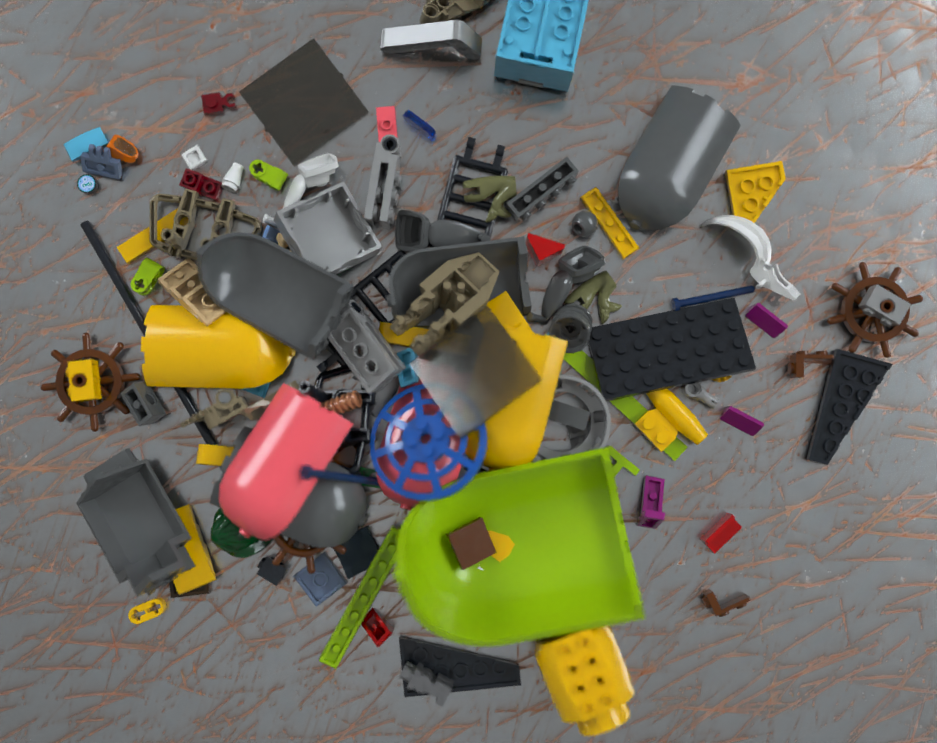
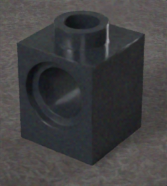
[257,555,290,586]

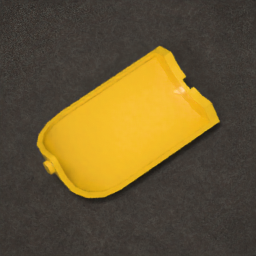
[141,305,296,389]
[459,321,568,471]

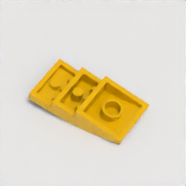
[173,504,216,595]

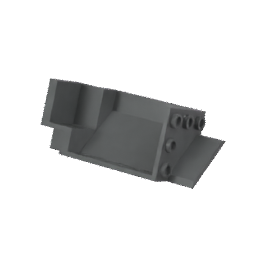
[76,448,195,597]

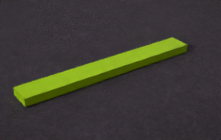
[563,350,687,461]
[319,525,400,669]

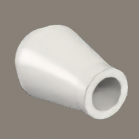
[221,162,244,192]

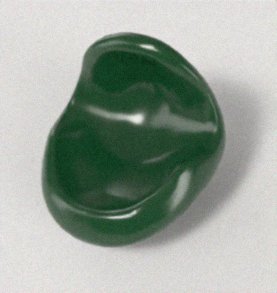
[211,508,273,558]

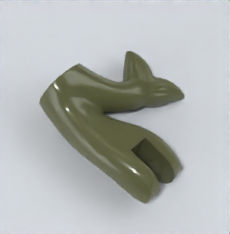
[463,176,517,223]
[564,270,622,324]

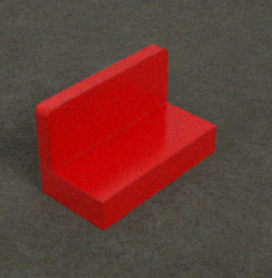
[700,513,742,554]

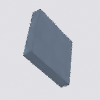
[293,552,348,607]

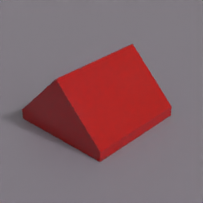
[525,233,565,267]

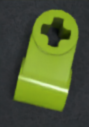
[249,159,288,191]
[131,257,165,296]

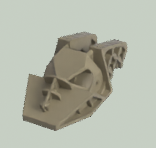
[390,252,500,356]

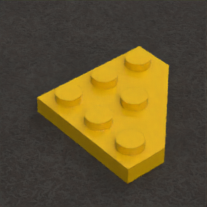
[725,161,786,223]

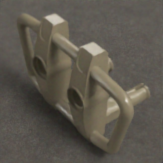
[149,188,262,260]

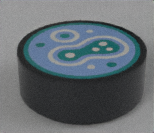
[77,174,98,194]

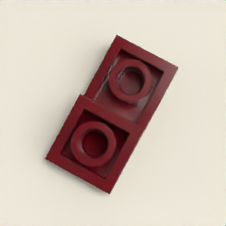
[179,168,223,202]

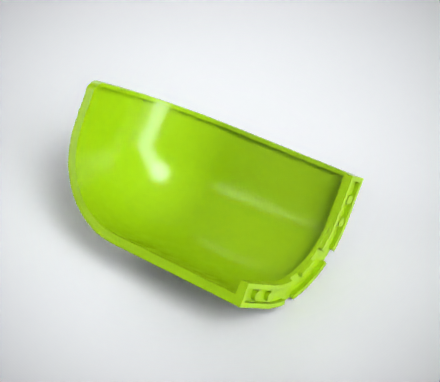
[393,447,645,647]

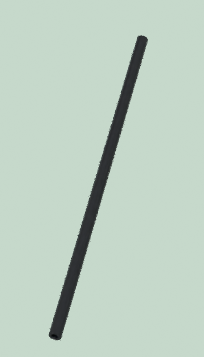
[80,221,223,472]

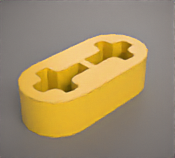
[128,598,167,624]

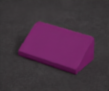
[745,303,788,338]
[720,406,765,436]

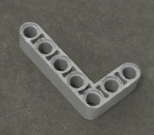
[380,20,482,59]

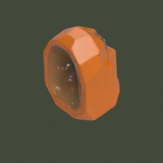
[103,134,138,163]

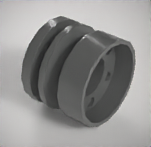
[549,304,592,353]

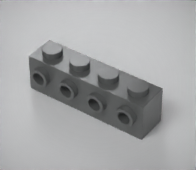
[506,157,579,222]

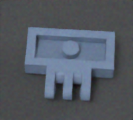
[80,144,122,179]

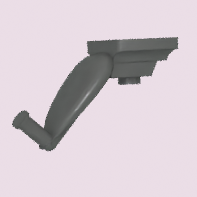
[395,210,491,251]
[526,246,606,325]

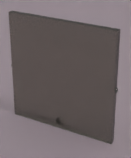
[239,38,368,166]
[409,306,542,439]

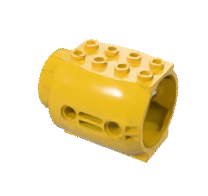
[535,626,635,736]

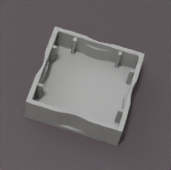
[274,181,382,275]

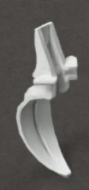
[701,215,801,301]

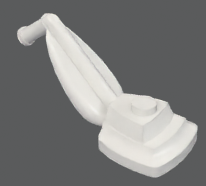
[263,153,339,227]

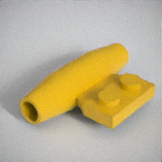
[634,389,708,452]

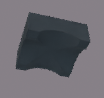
[334,526,379,579]

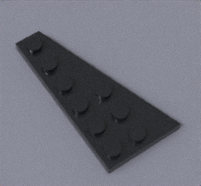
[807,349,893,465]
[399,637,521,697]

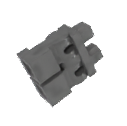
[400,661,454,707]

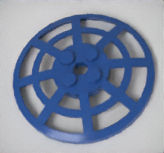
[370,383,488,501]

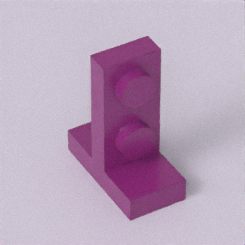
[637,476,665,529]

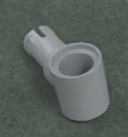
[681,382,720,409]

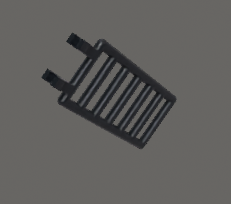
[430,137,508,248]
[317,250,406,373]

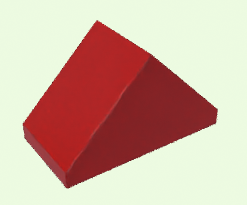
[361,608,394,648]

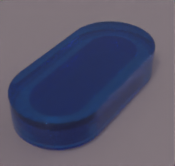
[402,110,436,139]

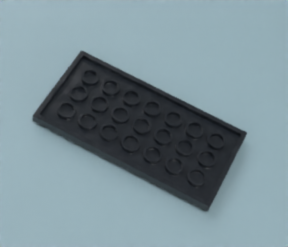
[588,297,756,402]

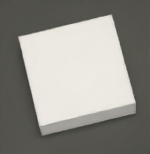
[181,145,208,171]

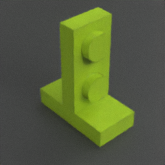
[606,445,640,477]

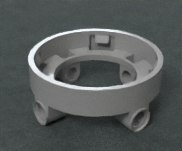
[533,371,611,462]

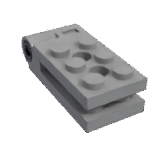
[364,134,402,229]
[327,300,406,394]

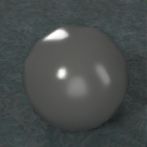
[572,211,598,237]

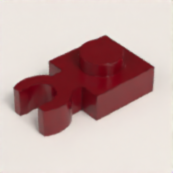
[201,92,237,116]

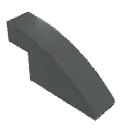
[548,400,590,431]

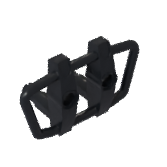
[298,365,376,475]

